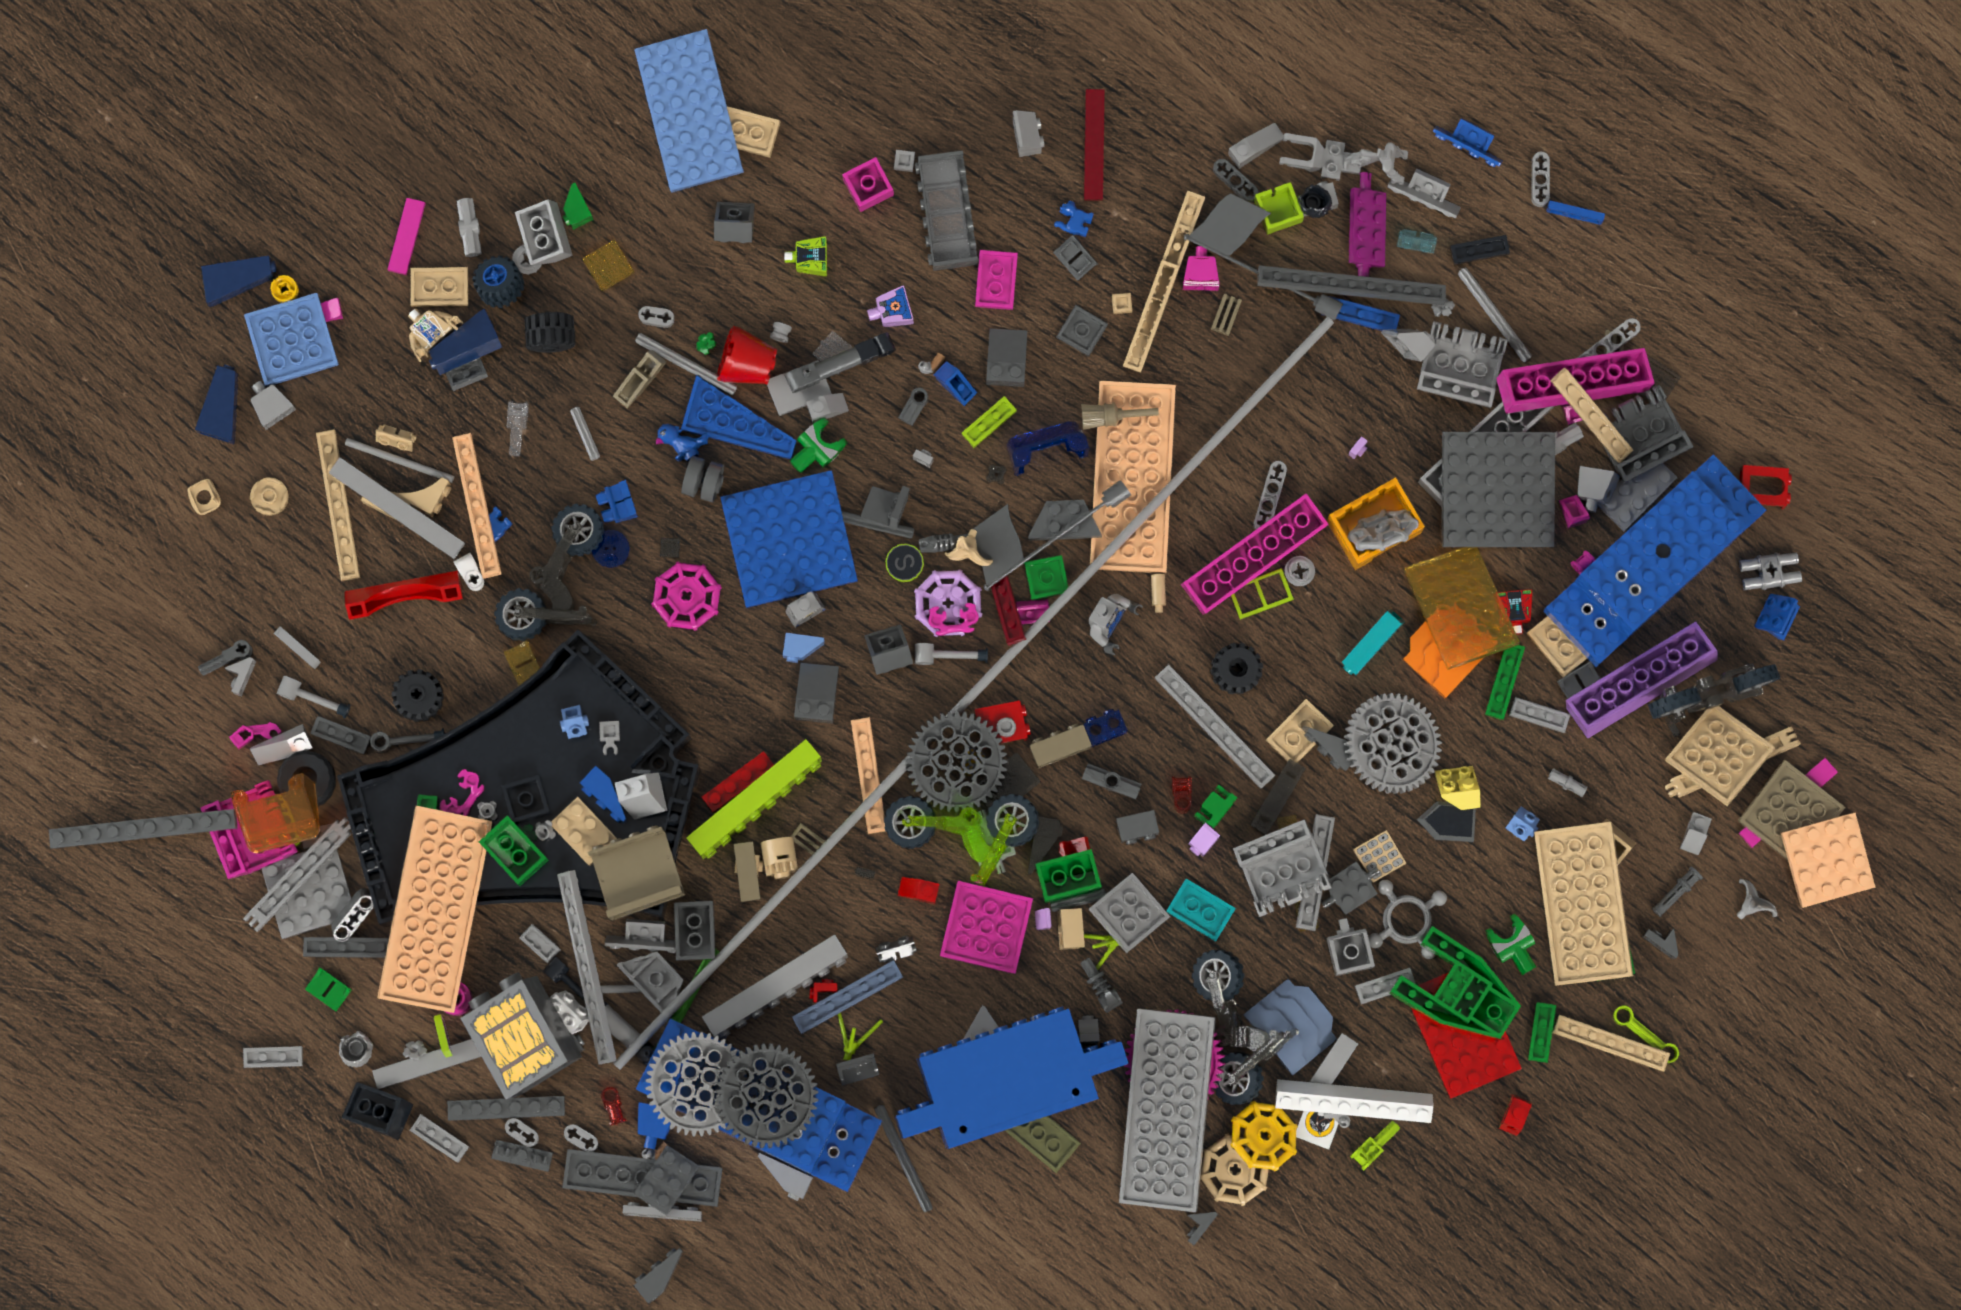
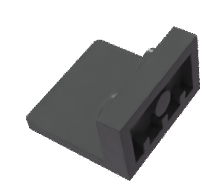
[861,486,910,530]

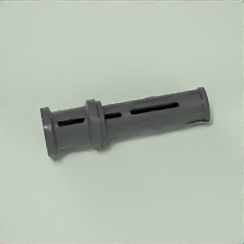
[1652,866,1703,917]

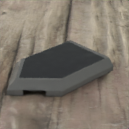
[1417,801,1476,842]

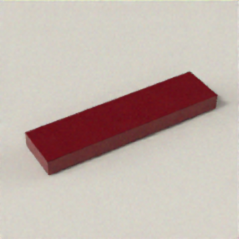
[991,575,1027,646]

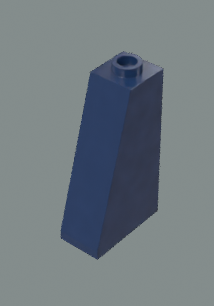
[201,256,276,307]
[429,309,502,375]
[195,365,238,444]

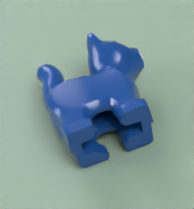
[1054,201,1094,237]
[489,506,512,542]

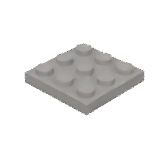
[1089,873,1170,953]

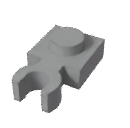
[599,721,620,755]

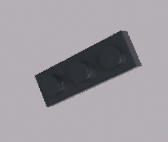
[1450,235,1510,265]

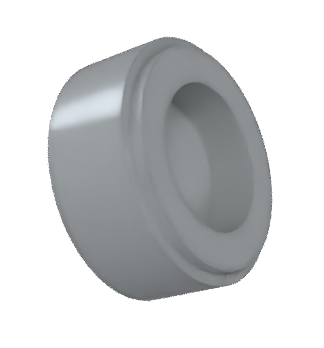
[997,717,1016,737]

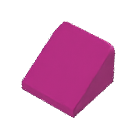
[321,298,343,322]
[1561,404,1582,425]

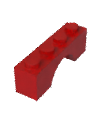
[702,751,774,814]

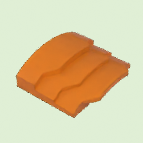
[1403,605,1498,699]

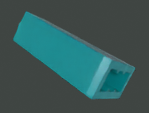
[1342,609,1405,675]

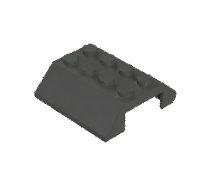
[1601,385,1693,482]

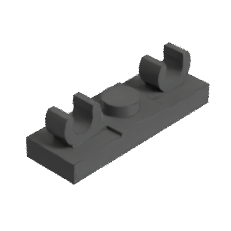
[491,1140,553,1172]

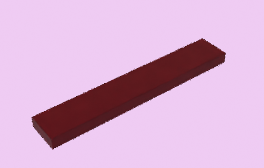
[1084,89,1105,201]

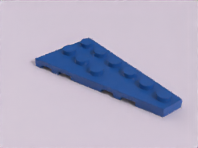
[681,375,796,460]

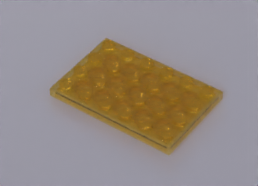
[1404,547,1520,670]

